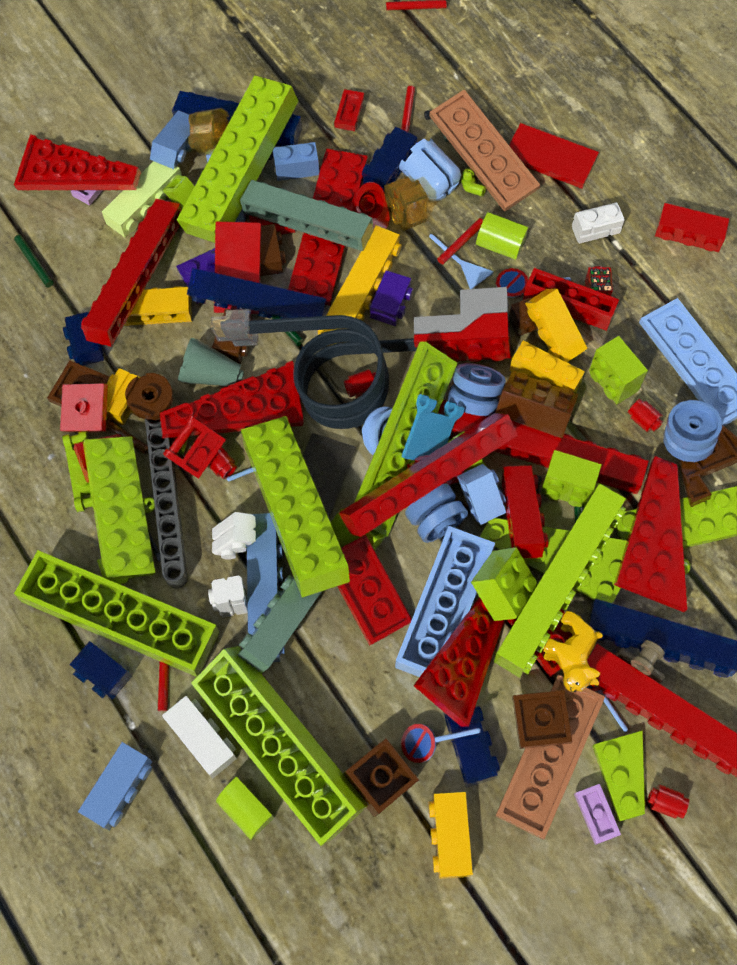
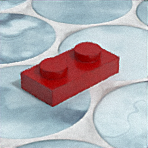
[334,89,364,131]

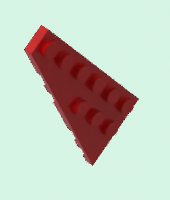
[160,360,304,438]

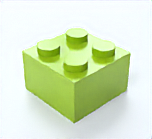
[589,336,648,405]
[541,450,602,507]
[471,547,538,621]

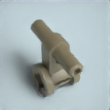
[618,640,665,683]

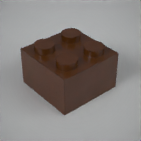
[343,738,419,817]

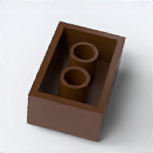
[495,371,579,438]

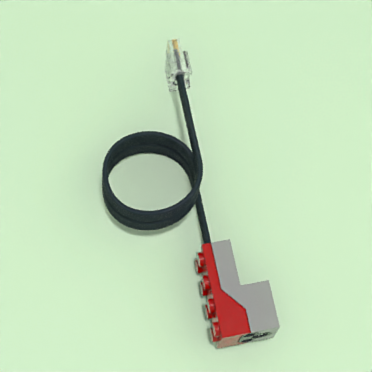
[210,287,510,429]

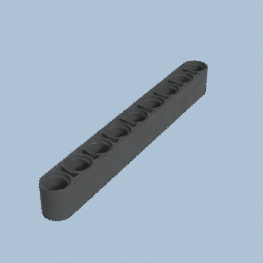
[144,392,188,589]

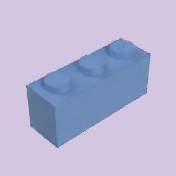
[150,110,203,169]
[78,742,152,831]

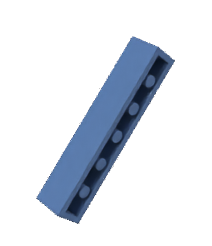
[247,513,285,662]

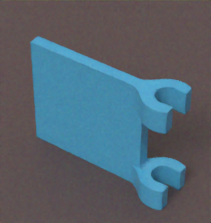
[401,394,464,460]

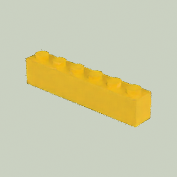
[318,225,402,346]

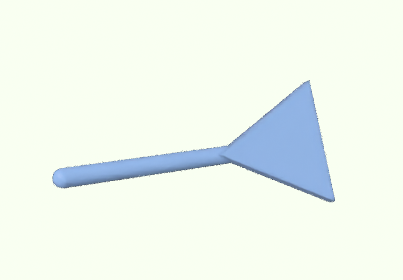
[429,234,494,289]

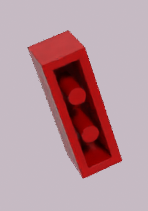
[655,203,729,252]

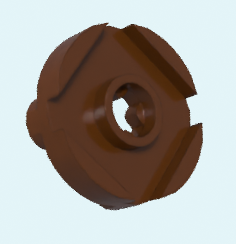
[125,373,174,420]

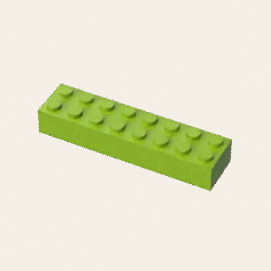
[177,75,299,243]
[241,416,350,598]
[494,483,626,678]
[14,550,220,677]
[191,646,368,846]

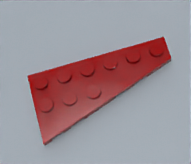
[14,134,141,190]
[614,456,687,612]
[413,597,504,727]

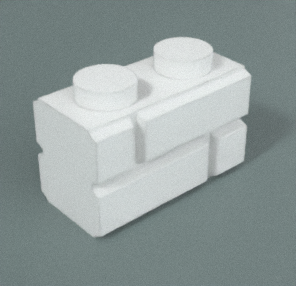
[572,202,624,244]
[212,512,256,559]
[208,575,248,618]

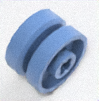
[448,363,506,416]
[663,400,722,462]
[405,483,468,543]

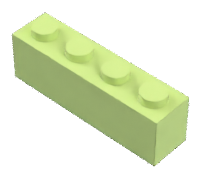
[102,161,182,237]

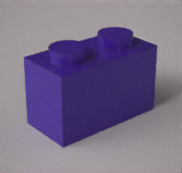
[370,270,414,326]

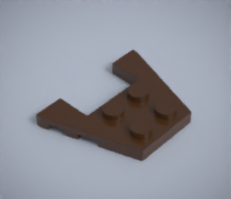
[679,425,737,507]

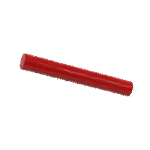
[386,0,446,11]
[399,86,415,142]
[437,218,483,265]
[157,661,169,711]

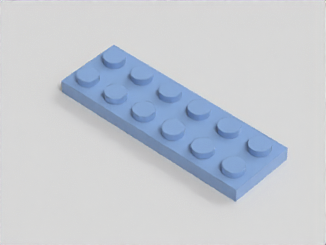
[639,298,737,426]

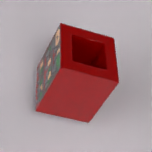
[585,266,613,296]

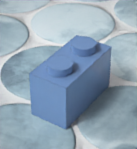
[273,142,319,181]

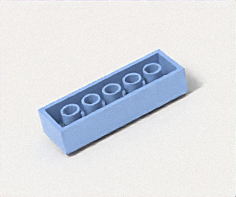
[395,526,495,677]

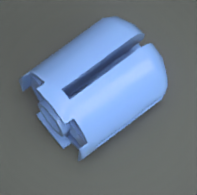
[399,138,461,202]

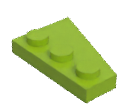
[592,731,645,822]

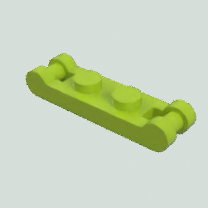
[62,432,93,513]

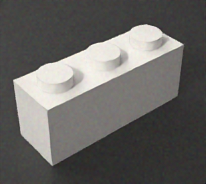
[162,696,237,779]

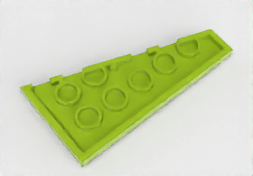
[480,518,627,609]

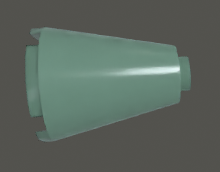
[178,338,244,386]

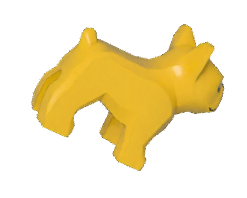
[544,611,603,692]

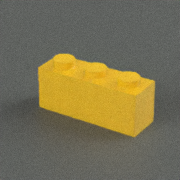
[124,286,192,326]
[525,289,588,362]
[509,340,585,393]
[429,792,473,879]

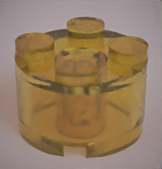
[188,108,230,155]

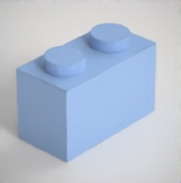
[457,464,506,525]

